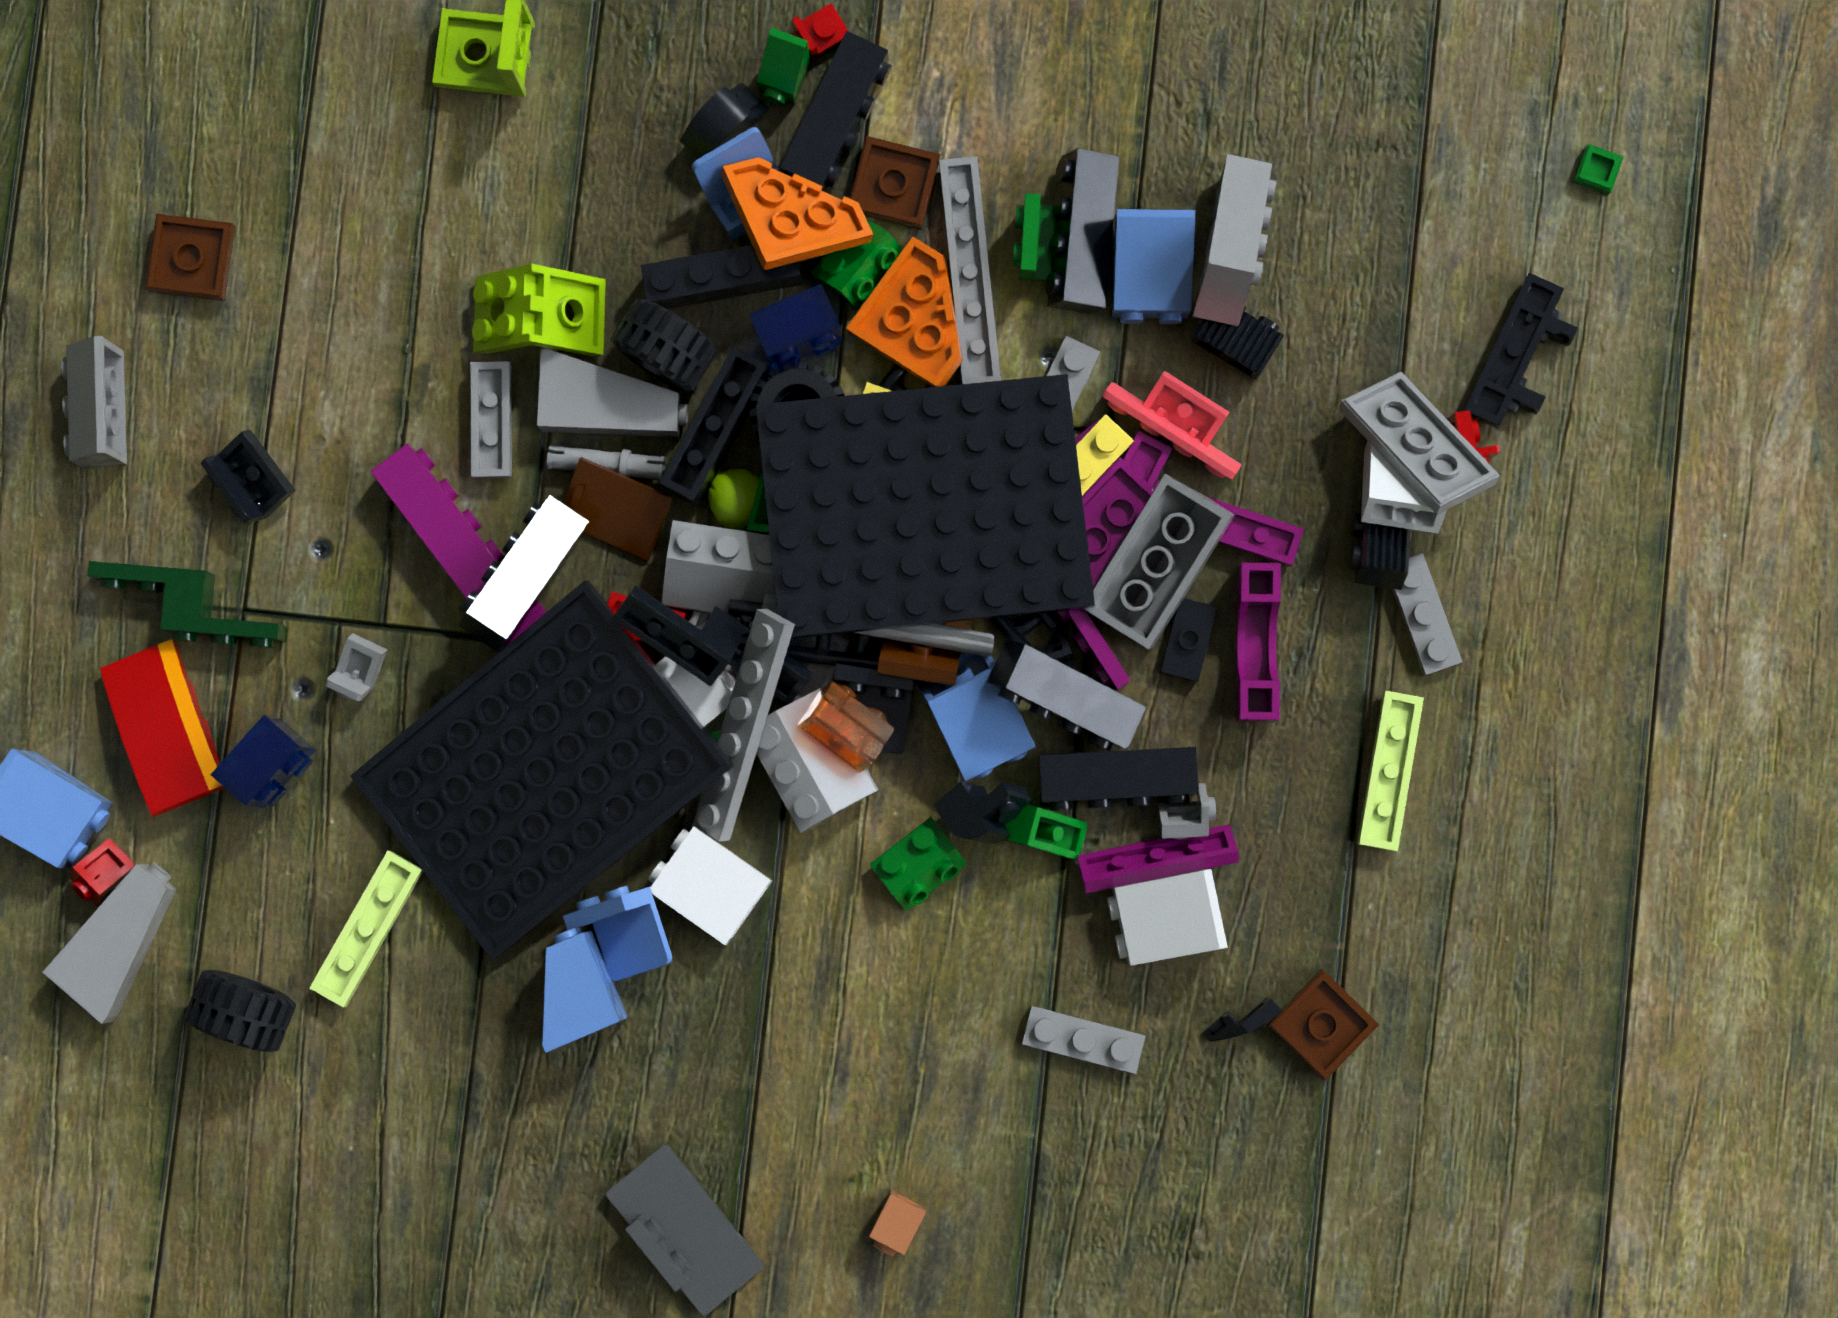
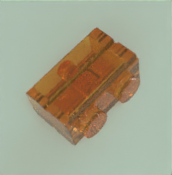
[798,681,895,773]

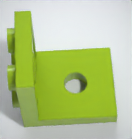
[432,0,535,97]
[472,263,606,357]

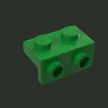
[1012,193,1056,281]
[811,219,903,309]
[869,817,967,911]

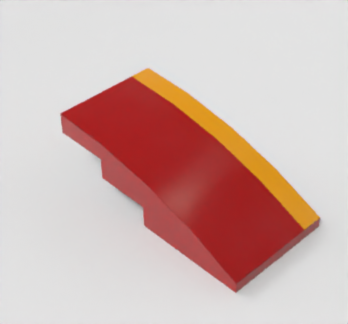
[100,639,227,817]

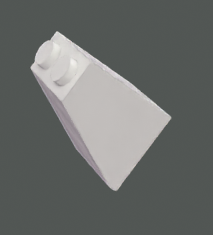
[1107,869,1228,966]

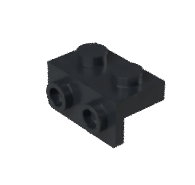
[201,430,296,523]

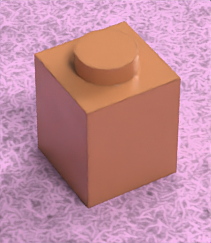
[869,1190,926,1256]

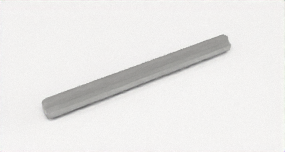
[762,594,994,657]

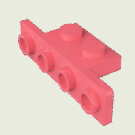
[1102,371,1241,479]

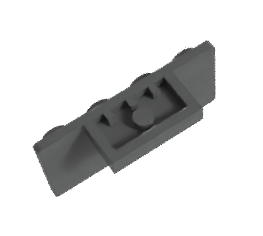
[606,1144,764,1316]

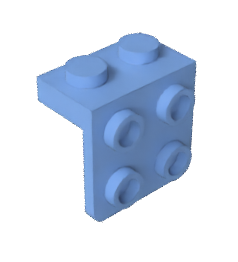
[691,127,780,241]
[563,886,672,981]

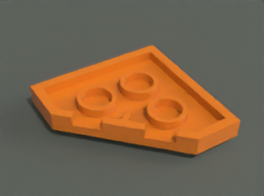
[721,157,873,270]
[846,236,963,387]

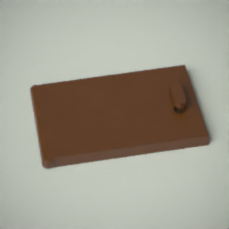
[563,457,673,561]

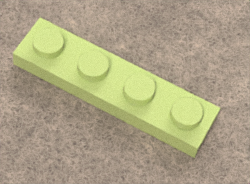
[1357,691,1424,851]
[310,850,423,1007]

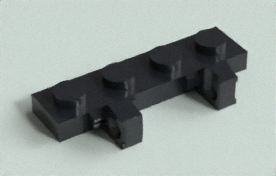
[1463,273,1578,429]

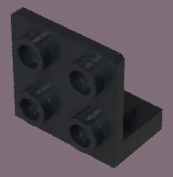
[832,664,914,754]

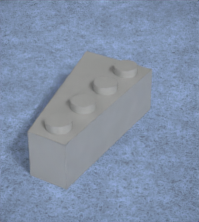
[1193,154,1276,326]

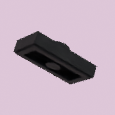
[1160,598,1218,683]

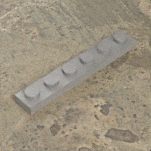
[939,156,1001,384]
[693,609,795,842]

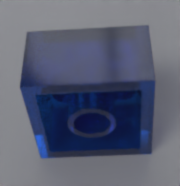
[749,284,842,372]
[210,715,316,808]

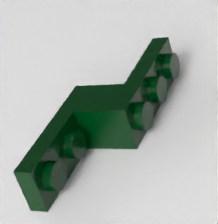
[87,561,287,648]

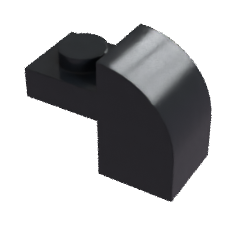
[680,83,769,159]
[934,781,1031,844]

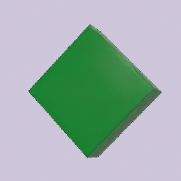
[1573,144,1624,195]

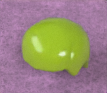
[708,468,760,530]

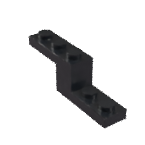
[612,585,813,704]

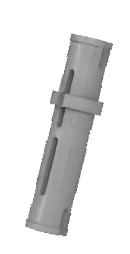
[547,444,666,481]

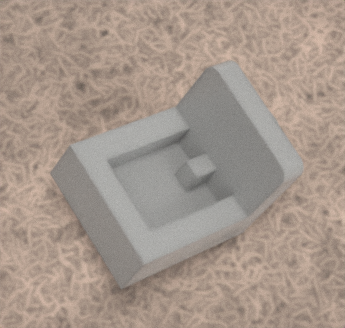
[325,633,388,701]
[1158,783,1216,839]

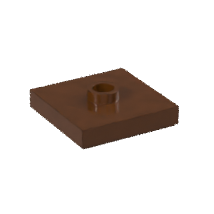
[850,136,940,230]
[145,214,236,301]
[877,638,960,686]
[1267,969,1379,1081]

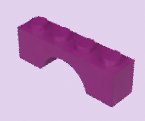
[1235,562,1281,723]

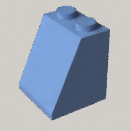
[1111,209,1195,325]
[914,653,1036,781]
[0,748,113,868]
[542,927,628,1053]

